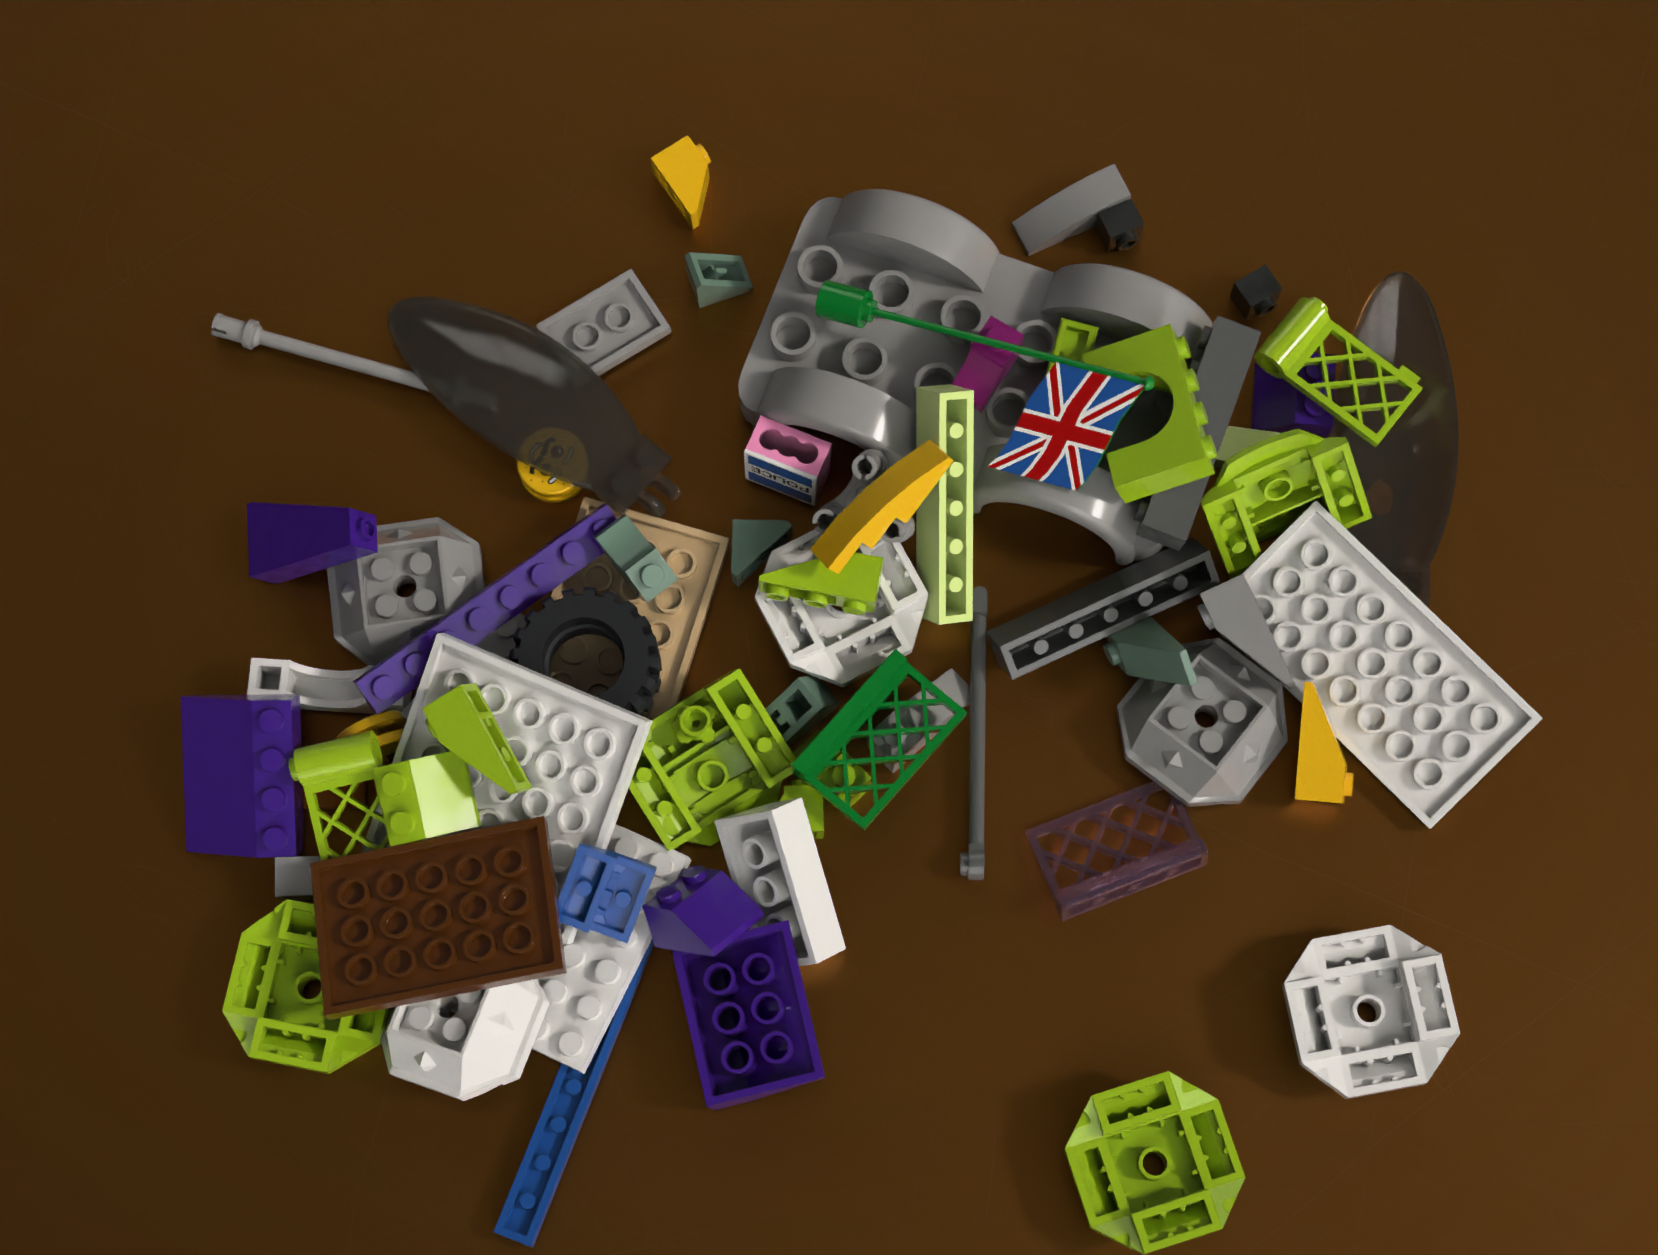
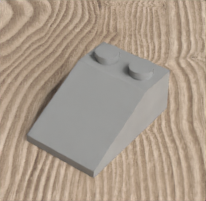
[1197,574,1296,689]

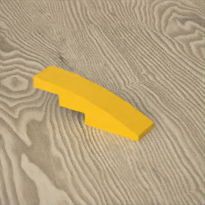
[810,439,954,574]

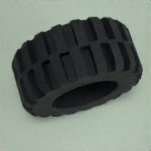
[509,587,662,715]

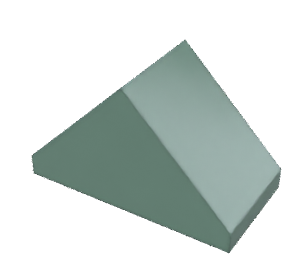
[684,252,753,308]
[731,519,793,587]

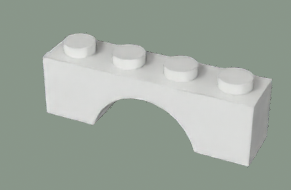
[247,658,412,714]

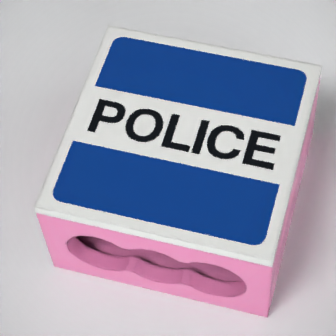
[744,416,832,506]

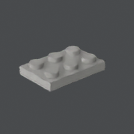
[536,269,671,389]

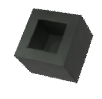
[1095,199,1144,252]
[1230,264,1282,320]

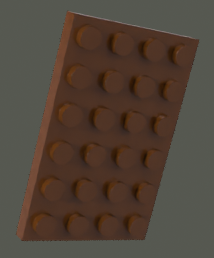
[310,816,567,1020]

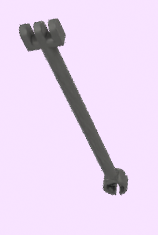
[960,586,987,880]

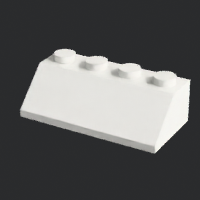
[714,797,846,966]

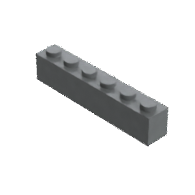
[1133,316,1261,551]
[986,537,1220,680]

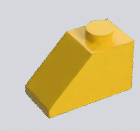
[651,135,711,229]

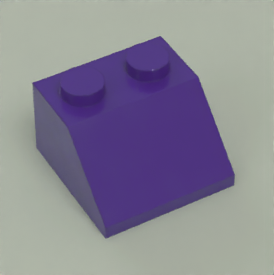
[1251,353,1336,438]
[642,865,764,957]

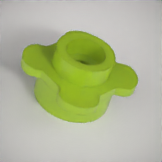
[677,705,716,744]

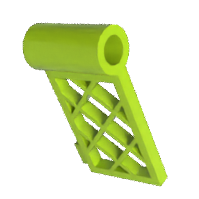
[1254,297,1423,448]
[289,730,401,861]

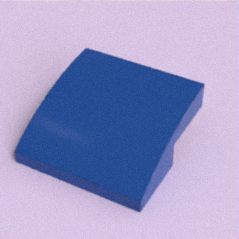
[558,843,657,943]

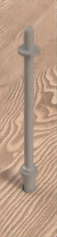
[211,313,499,410]

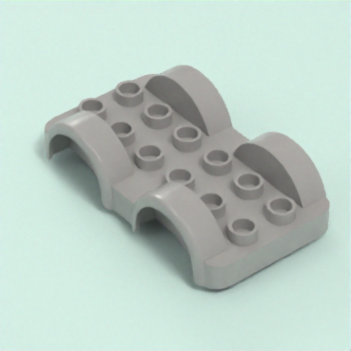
[738,189,1213,565]

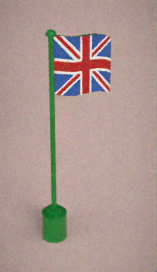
[815,280,1155,491]

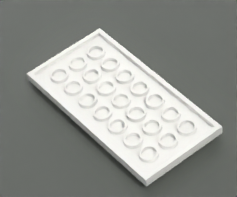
[1243,501,1543,829]

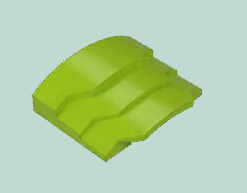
[1200,429,1372,579]
[628,668,796,852]

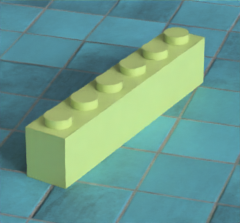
[916,384,974,625]

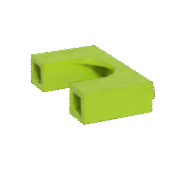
[1082,324,1217,504]

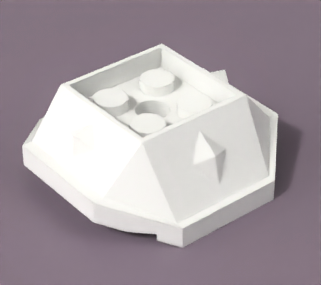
[755,530,929,687]
[1282,925,1460,1099]
[381,979,550,1101]

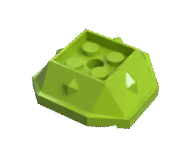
[222,899,389,1074]
[1064,1071,1246,1255]

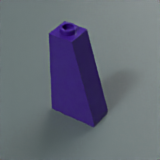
[247,502,378,584]

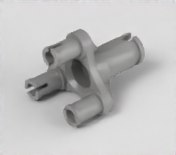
[812,448,915,543]

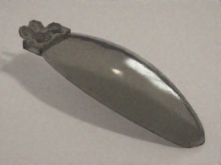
[1330,271,1459,607]
[388,297,681,517]

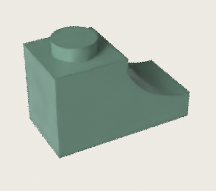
[594,514,678,603]

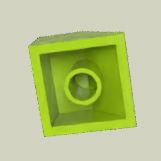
[373,751,481,847]

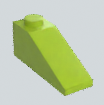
[422,683,532,794]

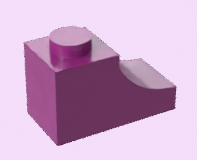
[951,316,1024,413]

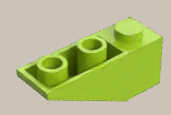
[758,552,883,615]

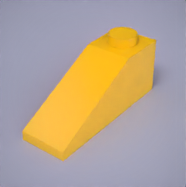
[1295,682,1354,804]

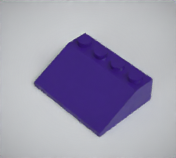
[181,694,305,858]
[672,920,825,1110]

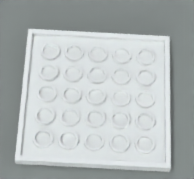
[361,633,653,945]

